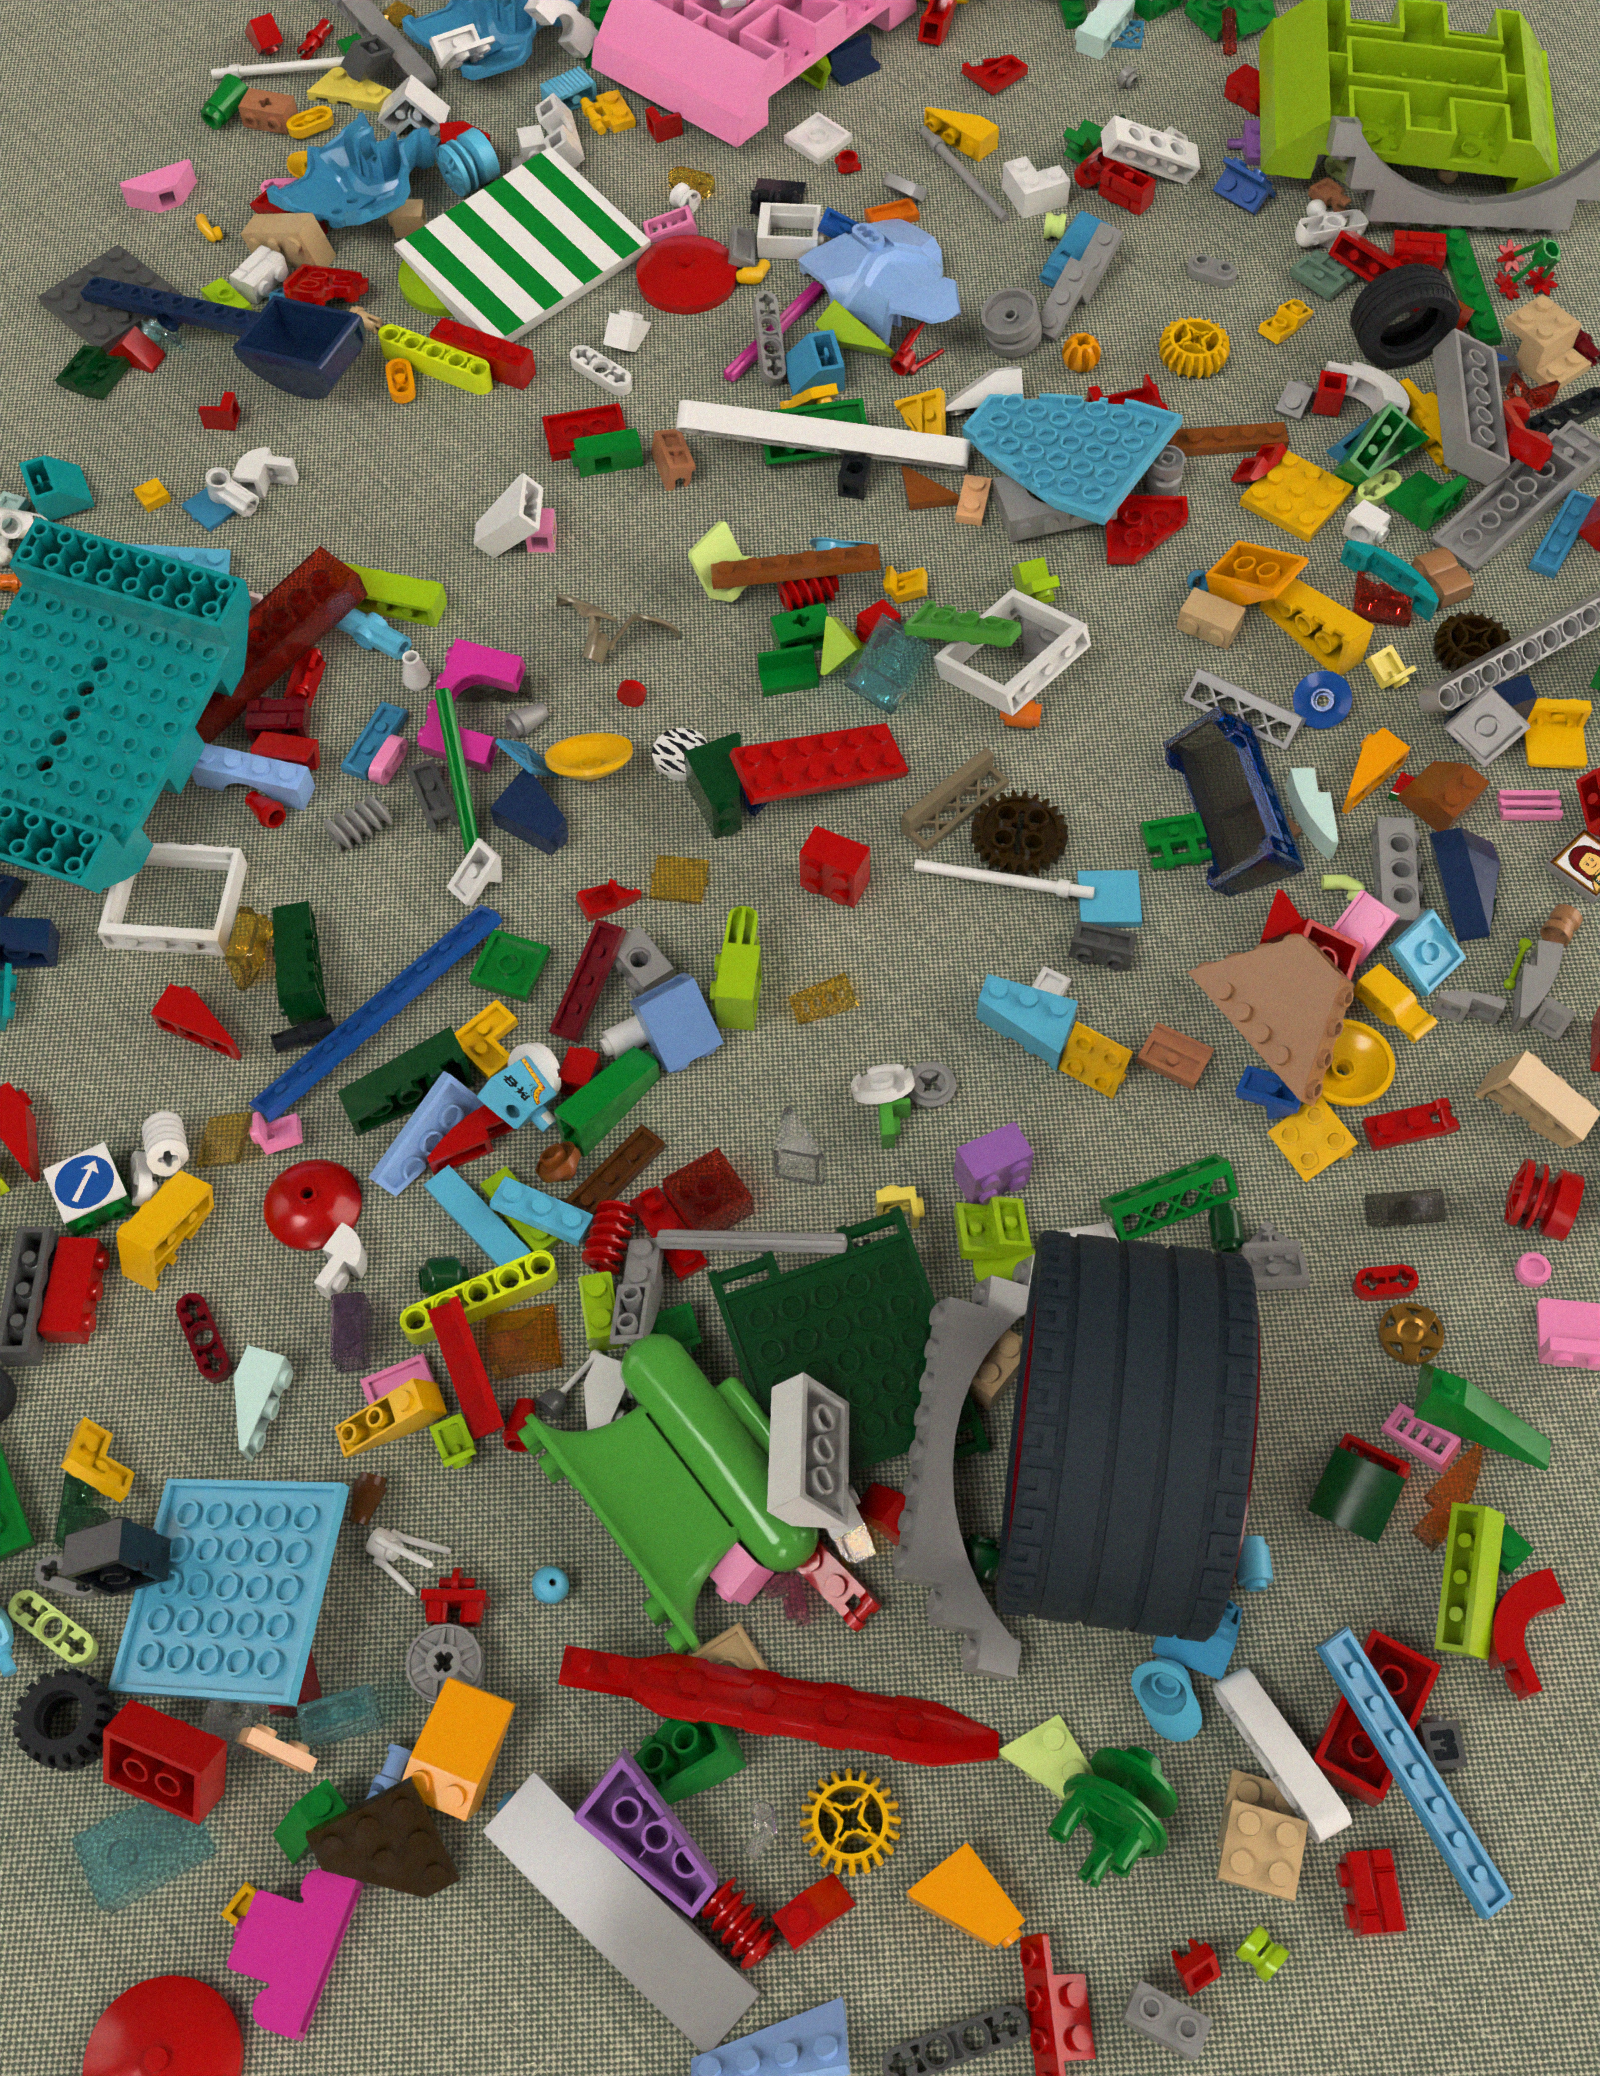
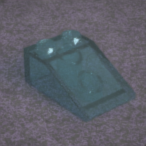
[843,613,930,715]
[71,1802,218,1914]

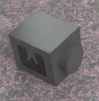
[1413,1715,1468,1775]

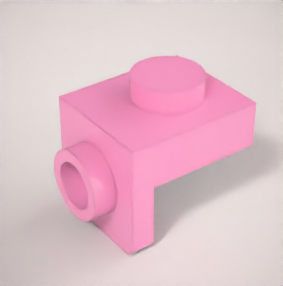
[249,1111,303,1155]

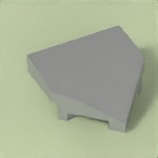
[1240,1221,1310,1291]

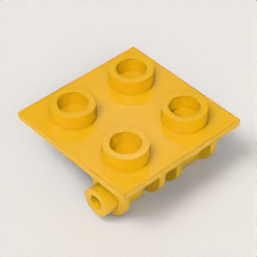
[1057,1021,1133,1099]
[1267,1096,1359,1183]

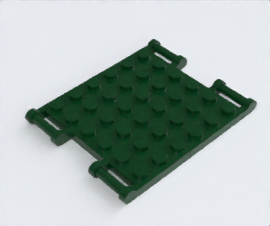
[707,1205,990,1499]

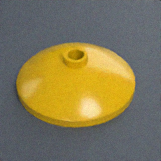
[545,733,633,782]
[1321,1019,1396,1107]

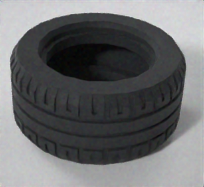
[1350,263,1460,368]

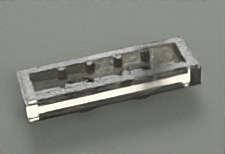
[455,676,534,703]

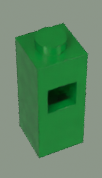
[570,428,644,478]

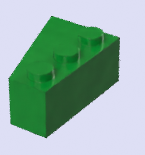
[1333,402,1430,489]

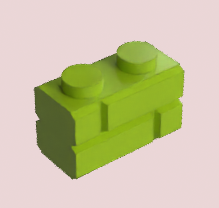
[578,1271,624,1352]

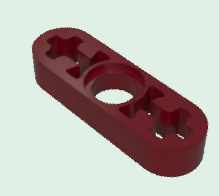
[176,1293,233,1384]

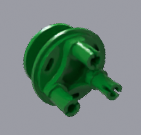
[1047,1746,1178,1888]

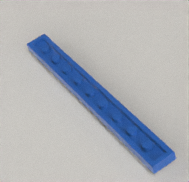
[248,904,503,1123]

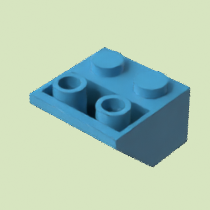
[785,329,845,396]
[1151,1600,1243,1680]

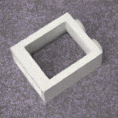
[757,202,824,259]

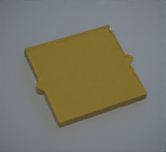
[649,855,709,905]
[196,1112,253,1168]

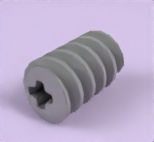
[324,795,393,851]

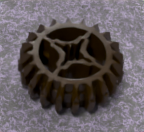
[1433,610,1511,673]

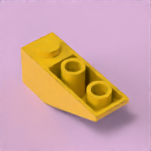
[924,107,999,162]
[335,1378,447,1458]

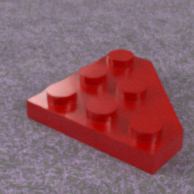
[1105,495,1188,565]

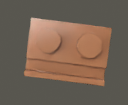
[1136,1022,1214,1090]

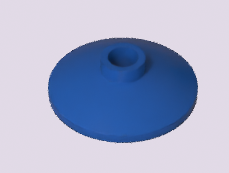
[1293,671,1353,729]

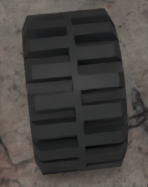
[12,1668,119,1771]

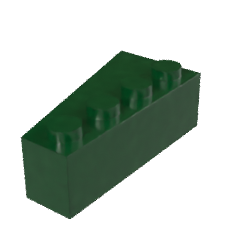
[269,901,328,1027]

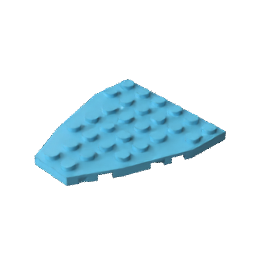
[962,393,1183,526]

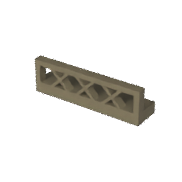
[901,747,1010,853]

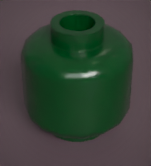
[418,1256,469,1298]
[962,1533,1000,1587]

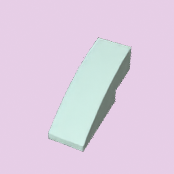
[1285,768,1339,859]

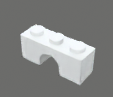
[524,0,599,58]
[535,92,585,168]

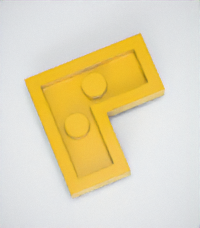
[455,999,519,1080]
[60,1416,135,1503]

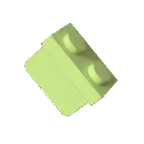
[688,521,757,602]

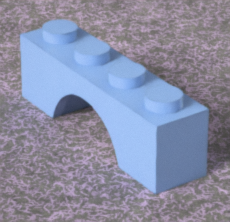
[191,743,315,811]

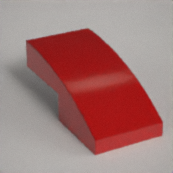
[1231,442,1287,483]

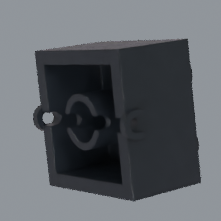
[61,1517,171,1597]

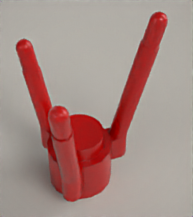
[890,321,945,376]

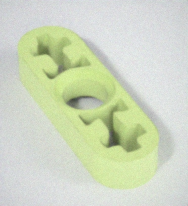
[8,1590,99,1667]

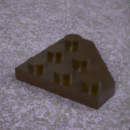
[306,1776,460,1898]

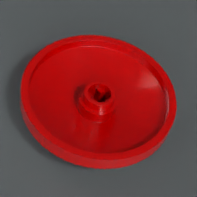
[636,235,737,315]
[83,1975,244,2076]

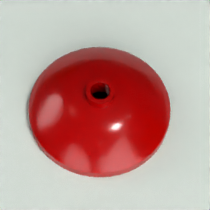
[263,1159,362,1251]

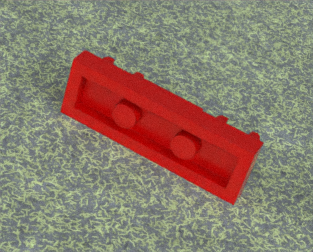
[629,1185,708,1282]

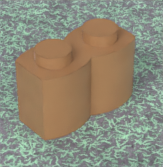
[1412,546,1474,609]

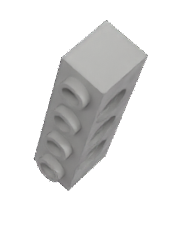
[1371,816,1425,936]

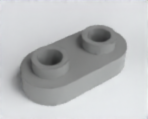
[1187,254,1238,288]

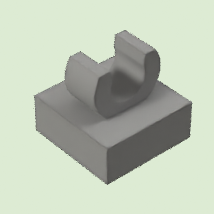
[1530,996,1577,1041]

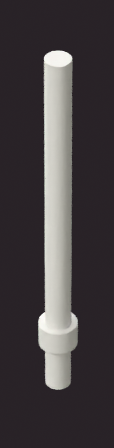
[211,56,345,79]
[914,859,1095,899]

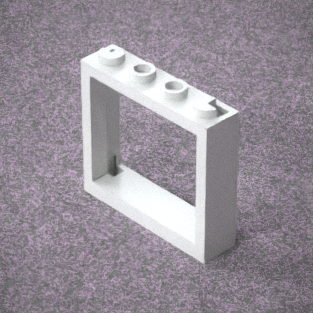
[934,588,1091,716]
[97,842,248,956]

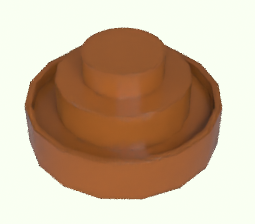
[535,1141,581,1183]

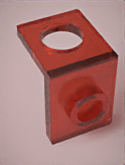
[1505,372,1560,411]

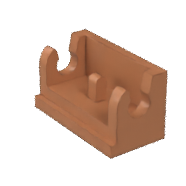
[651,429,696,491]

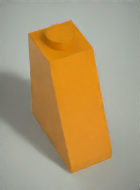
[906,1843,1026,1950]

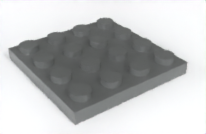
[38,245,181,352]

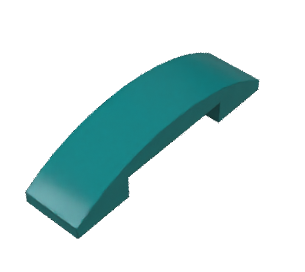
[1339,540,1439,622]

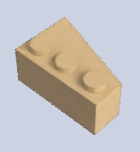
[240,213,336,268]
[1474,1050,1600,1149]

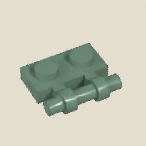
[1289,250,1357,301]

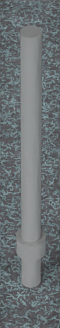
[920,126,1009,222]

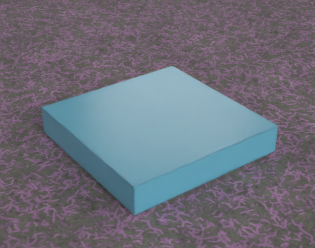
[1076,870,1142,928]
[1388,909,1466,996]

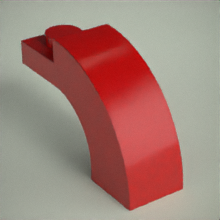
[918,0,957,46]

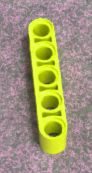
[378,324,493,395]
[399,1250,559,1345]

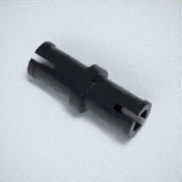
[270,1014,336,1054]

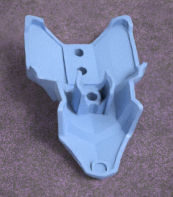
[798,219,961,346]

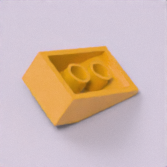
[1205,540,1309,606]
[402,1676,517,1821]

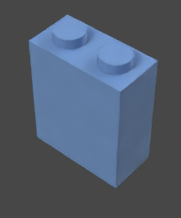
[629,972,724,1073]

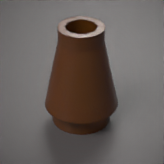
[348,1471,388,1526]

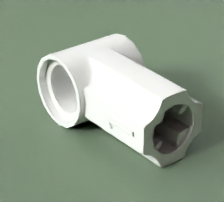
[205,467,259,517]

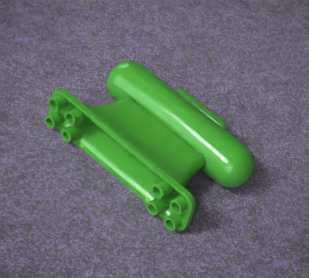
[516,1334,819,1654]

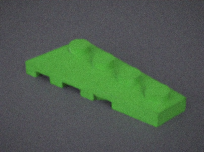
[904,600,1022,648]

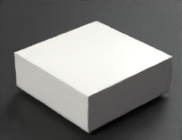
[1032,966,1072,996]

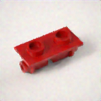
[283,648,327,709]

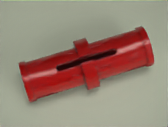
[297,18,334,60]

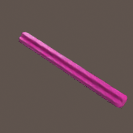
[723,281,823,382]

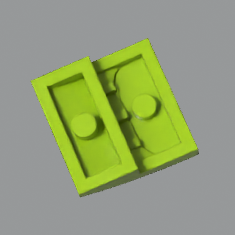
[953,1196,1032,1260]

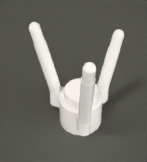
[366,1527,451,1595]

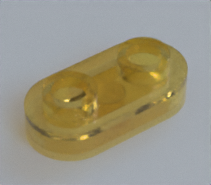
[668,166,716,198]

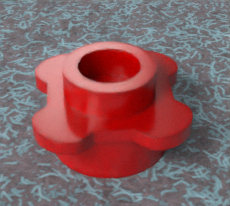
[834,150,861,174]

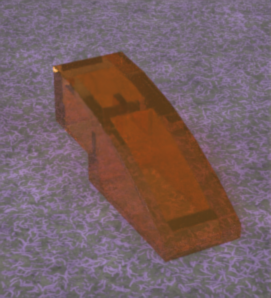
[1411,1443,1483,1553]

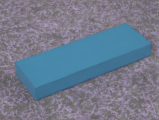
[340,701,409,781]

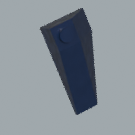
[1429,827,1500,942]

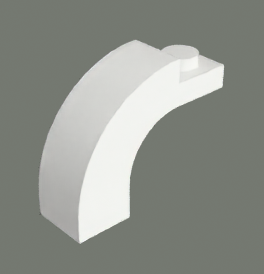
[1324,361,1410,416]

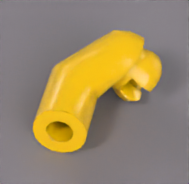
[195,213,224,243]
[736,259,771,285]

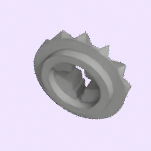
[907,1061,956,1110]

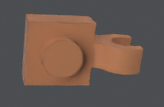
[1308,177,1352,212]

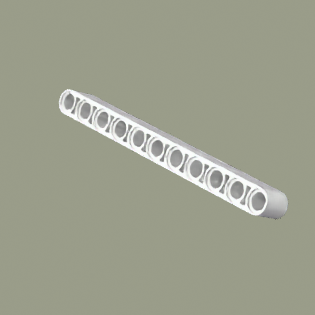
[676,400,971,471]

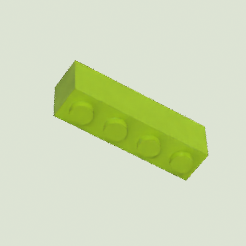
[327,562,448,627]
[1434,1502,1505,1661]

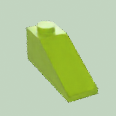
[814,299,896,358]

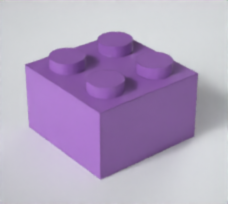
[953,1121,1034,1205]

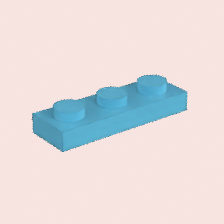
[490,1176,594,1247]

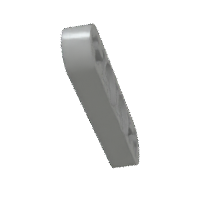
[752,290,786,387]

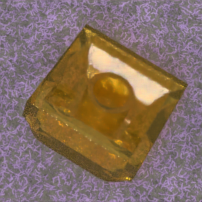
[225,906,273,991]

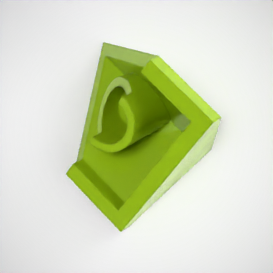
[820,616,868,675]

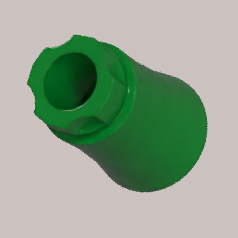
[200,74,248,130]

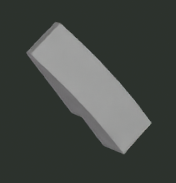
[1511,940,1564,1033]

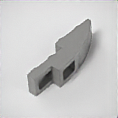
[609,1238,664,1344]

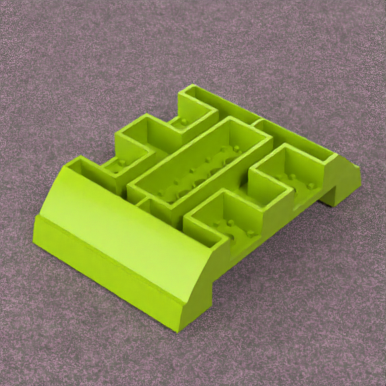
[1259,0,1560,194]

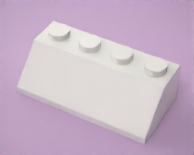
[767,1372,849,1529]

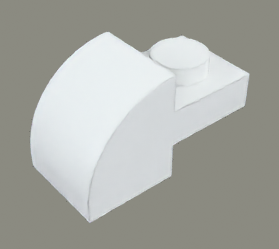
[314,1222,367,1301]

